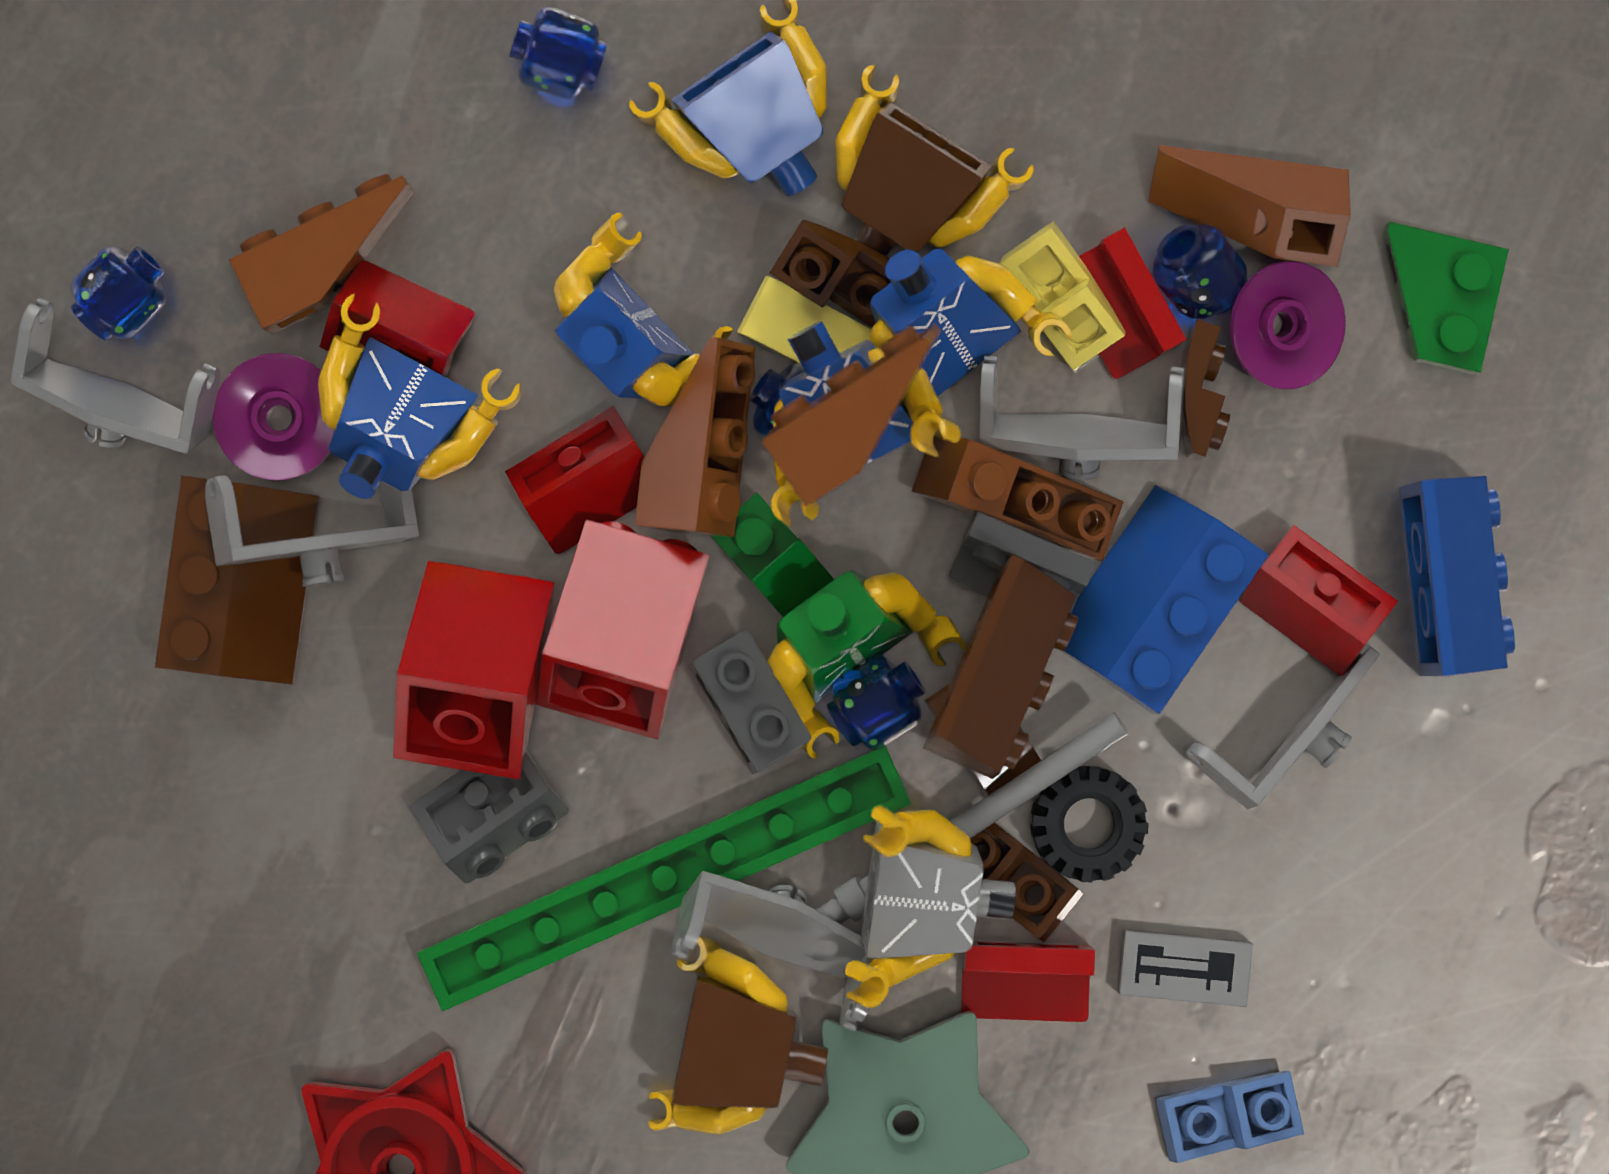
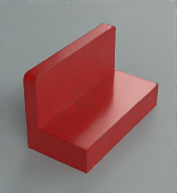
[1079,227,1187,380]
[319,261,475,377]
[505,406,644,554]
[1240,525,1398,676]
[961,941,1095,1022]

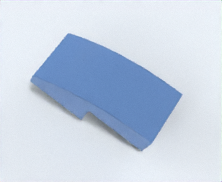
[1155,1071,1304,1163]

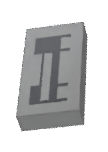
[1118,930,1253,1007]

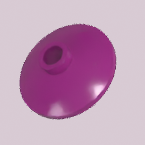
[1230,261,1346,389]
[213,353,334,481]

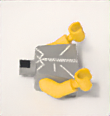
[845,806,1016,1008]

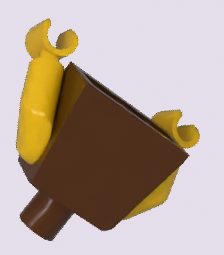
[835,65,1034,256]
[648,935,828,1135]

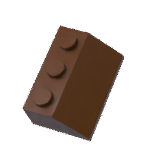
[155,475,320,685]
[923,554,1079,779]

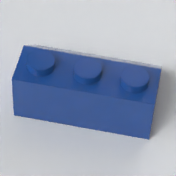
[1399,476,1515,676]
[1063,485,1269,714]

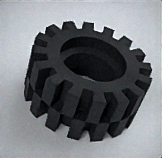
[1030,766,1149,883]

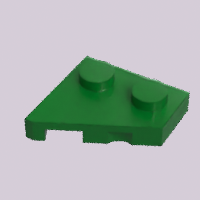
[1384,222,1509,375]

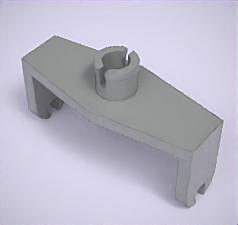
[10,298,220,454]
[979,356,1184,480]
[205,475,419,587]
[1186,643,1380,810]
[671,871,875,1031]

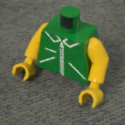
[767,569,966,759]

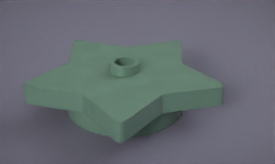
[786,1010,1030,1174]

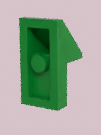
[710,492,835,617]

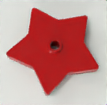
[301,1048,527,1174]

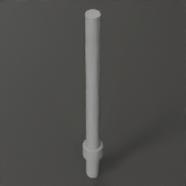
[817,713,1128,924]

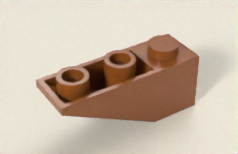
[1148,145,1351,267]
[229,174,414,335]
[762,323,941,507]
[635,337,756,537]
[911,434,1124,561]

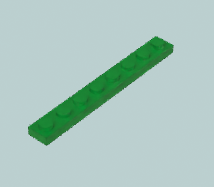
[417,745,911,1012]

